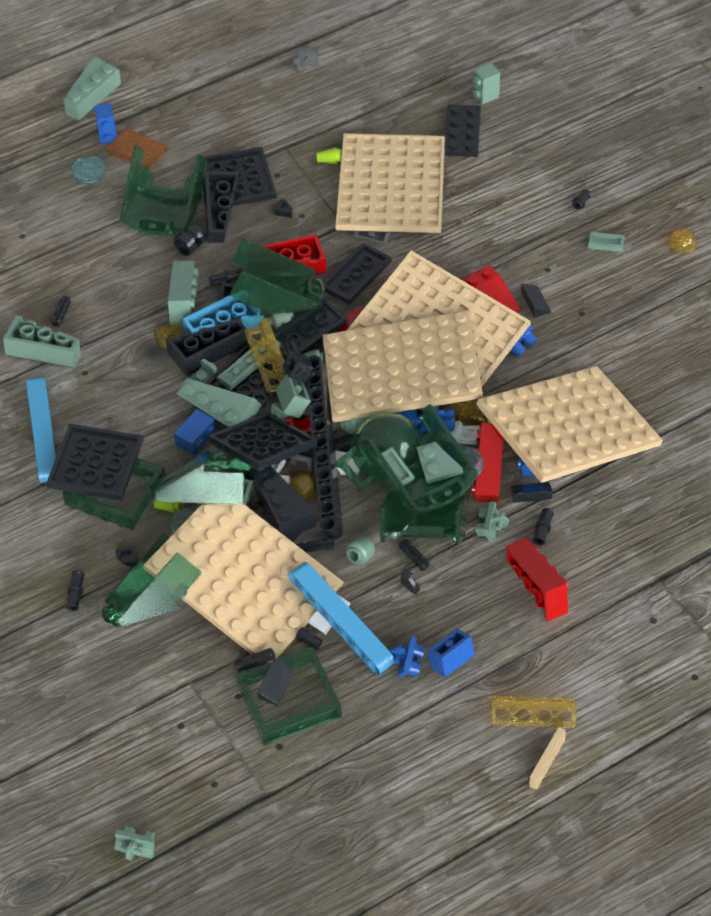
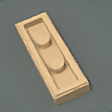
[529,727,566,790]

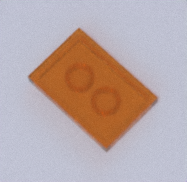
[107,128,168,171]

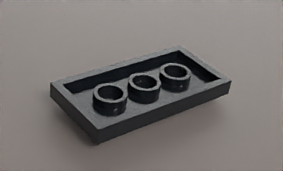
[444,104,481,157]
[320,242,392,305]
[271,298,348,359]

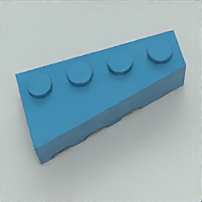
[182,288,264,335]

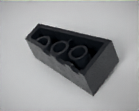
[203,171,239,243]
[166,319,249,376]
[249,466,316,537]

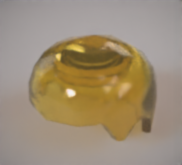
[668,228,697,254]
[154,326,183,349]
[289,473,317,501]

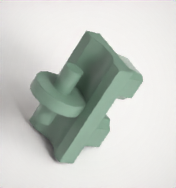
[475,502,509,542]
[115,826,155,861]

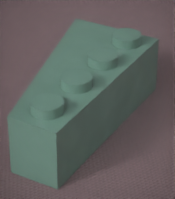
[63,56,121,121]
[168,261,198,331]
[3,315,81,367]
[176,378,262,428]

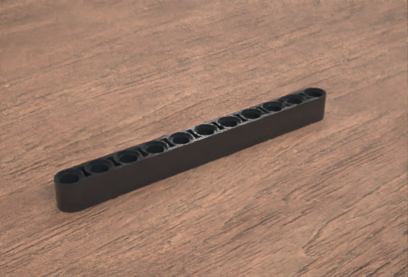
[306,355,343,540]

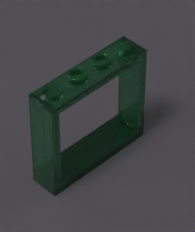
[63,458,166,530]
[236,647,342,745]

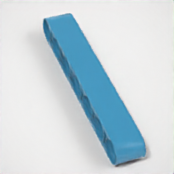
[26,377,56,483]
[288,561,394,675]

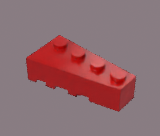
[248,234,326,276]
[472,423,504,503]
[506,537,569,622]

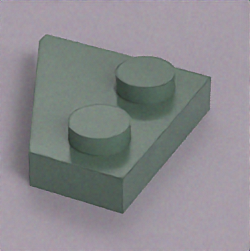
[417,442,463,484]

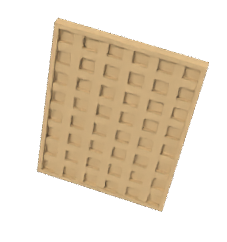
[336,133,445,233]
[347,251,530,407]
[323,311,483,423]
[476,366,663,483]
[143,486,344,668]

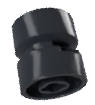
[173,223,207,256]

